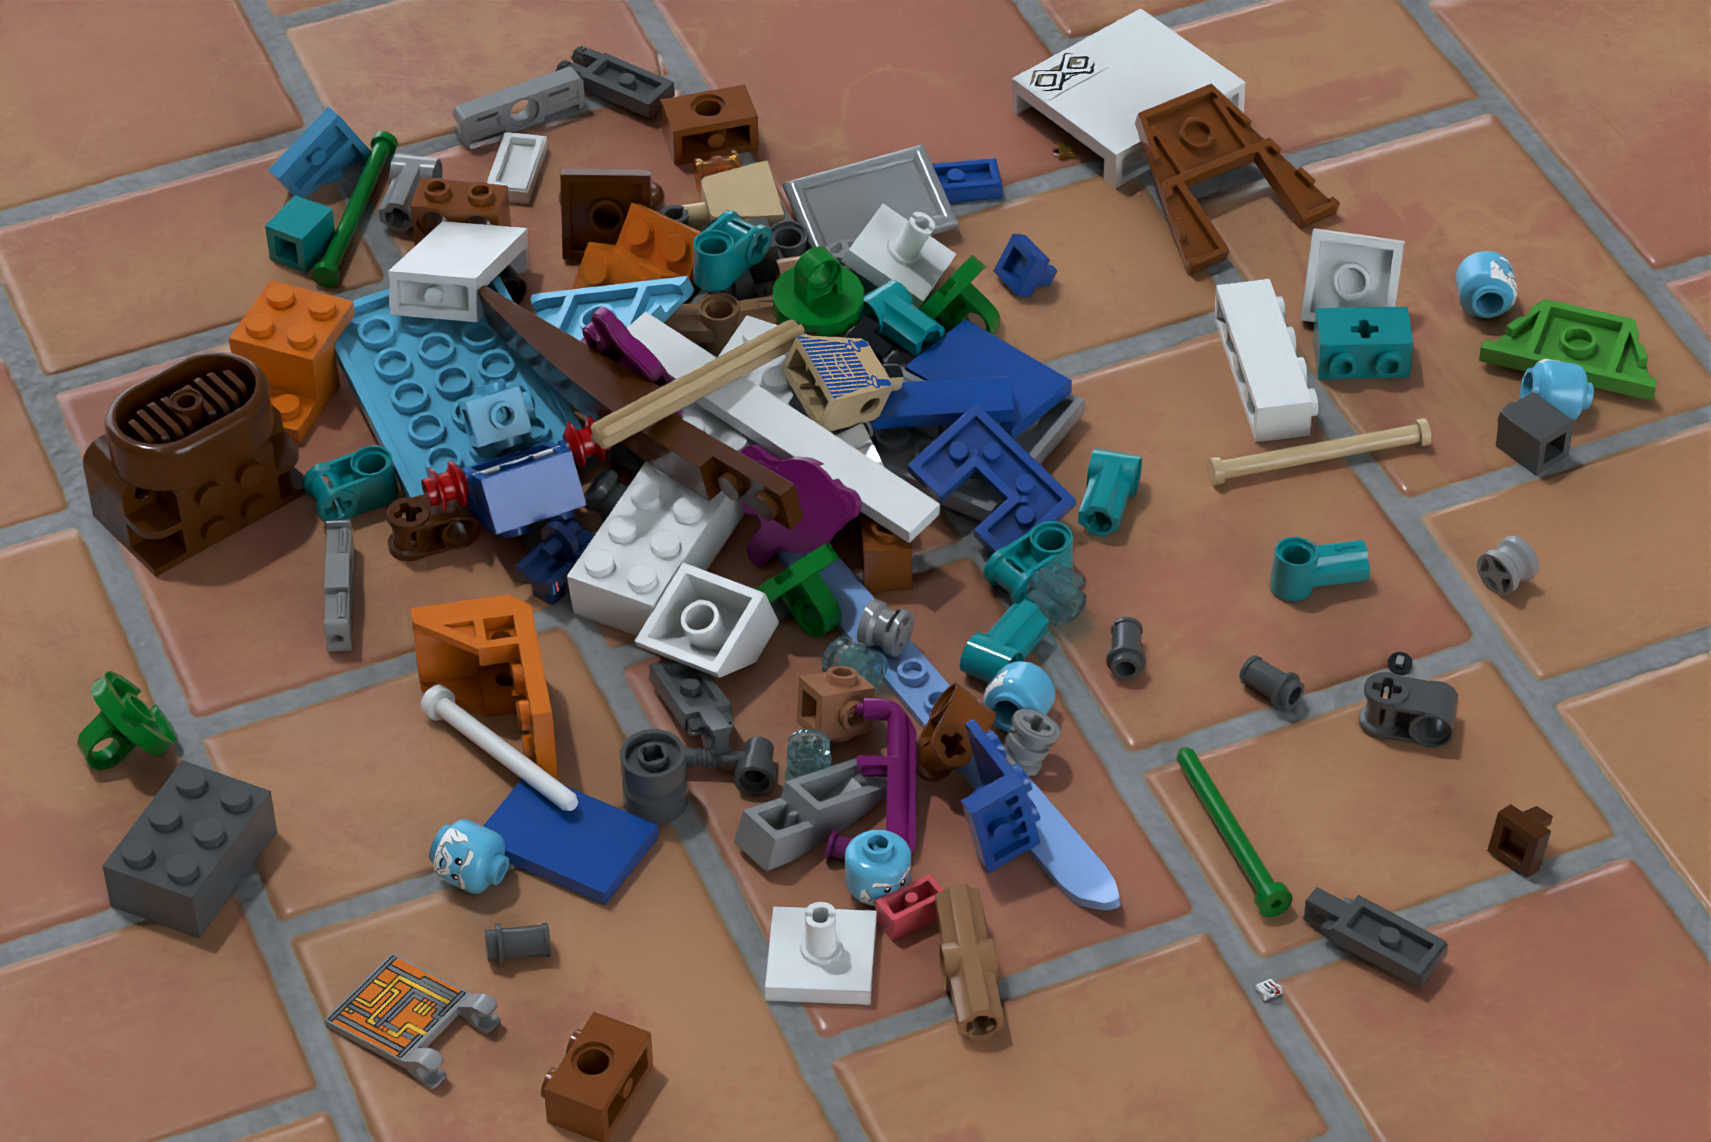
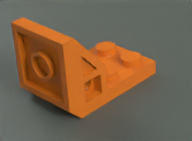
[410,594,558,780]

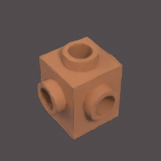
[796,666,877,742]

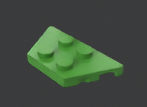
[1479,299,1657,401]

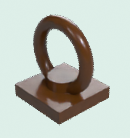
[559,169,665,260]

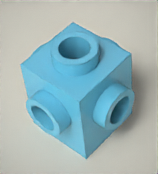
[458,378,536,450]

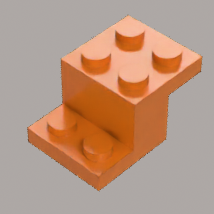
[571,203,701,304]
[229,280,355,444]

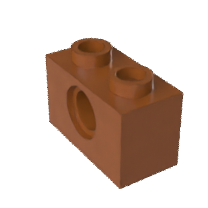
[661,84,759,165]
[541,1012,653,1142]

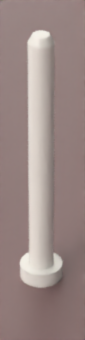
[420,684,578,811]

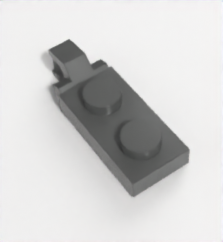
[649,660,734,756]
[1303,887,1448,989]

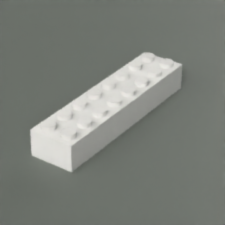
[567,315,810,636]

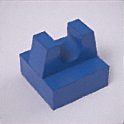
[993,234,1058,297]

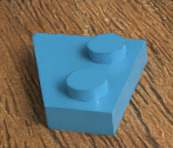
[268,106,371,198]

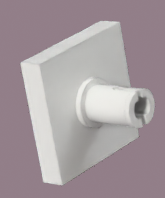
[841,204,956,309]
[1300,228,1405,322]
[765,902,877,1005]

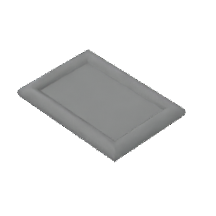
[782,144,960,249]

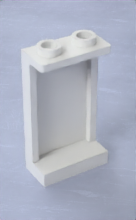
[388,221,529,322]

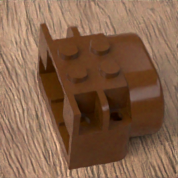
[83,352,307,577]

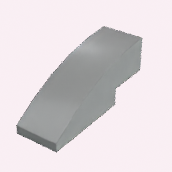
[734,758,886,872]

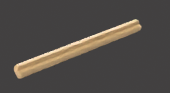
[591,319,805,449]

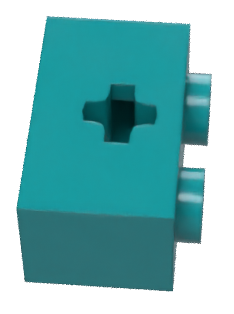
[1313,306,1413,379]

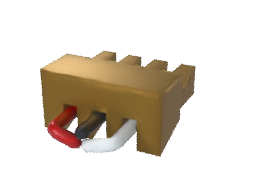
[1053,142,1075,160]

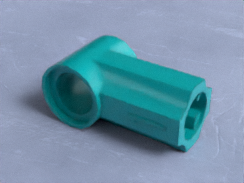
[857,280,945,357]
[1078,448,1142,537]
[1270,537,1370,601]
[959,599,1049,684]

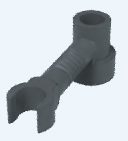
[685,737,776,797]

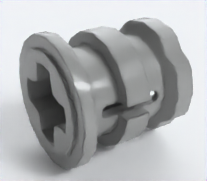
[1003,709,1060,776]

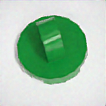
[772,246,864,337]
[919,255,1001,335]
[755,543,842,638]
[77,671,177,770]

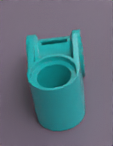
[693,210,772,292]
[302,445,399,523]
[983,521,1074,604]

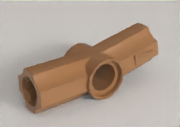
[664,293,780,354]
[935,884,1004,1041]

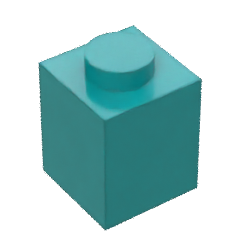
[265,195,335,273]

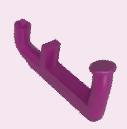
[824,697,916,860]

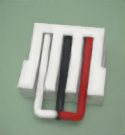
[1255,979,1282,1001]

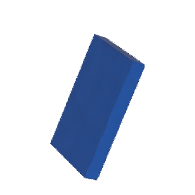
[905,319,1072,439]
[483,779,659,905]

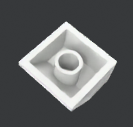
[635,562,779,678]

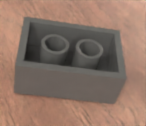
[102,760,277,938]

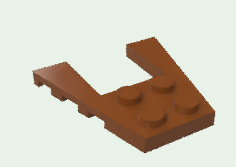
[1135,83,1340,275]

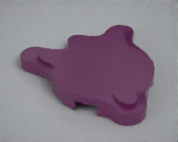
[580,306,683,417]
[741,444,862,566]

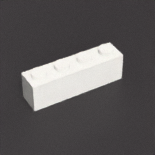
[1214,279,1318,443]

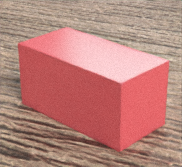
[875,874,944,942]

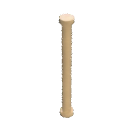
[1207,418,1431,486]

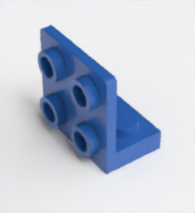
[961,719,1041,874]

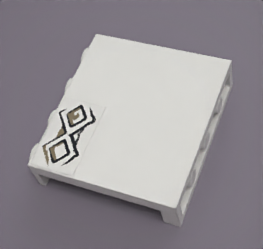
[1012,8,1246,189]

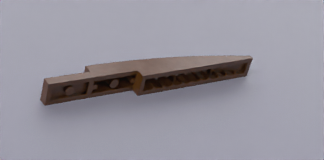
[477,285,804,530]

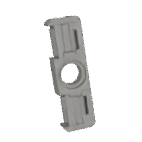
[453,67,585,148]
[324,520,354,652]

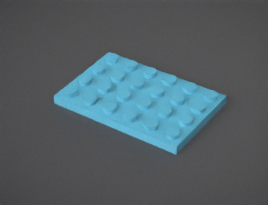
[335,275,593,498]

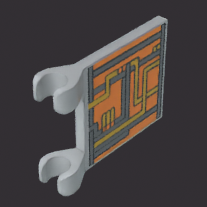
[324,953,501,1089]

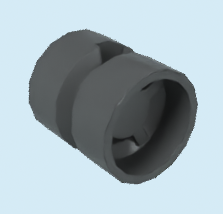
[620,729,688,825]

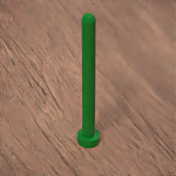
[1177,747,1293,917]

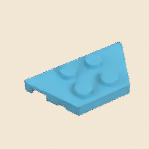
[530,276,694,340]

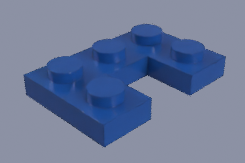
[907,403,1076,562]

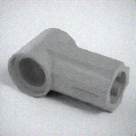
[379,153,443,233]

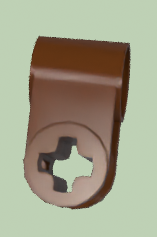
[916,682,996,782]

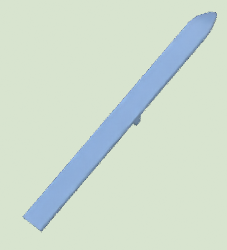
[778,551,1121,911]

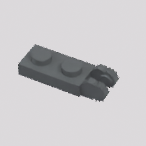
[555,46,675,118]

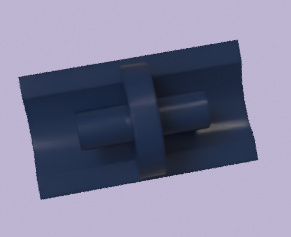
[514,518,596,605]

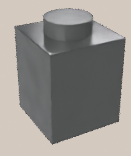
[1496,392,1574,476]

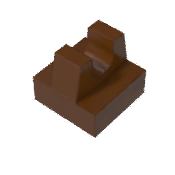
[1487,804,1553,878]

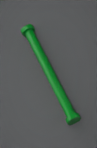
[312,131,398,288]

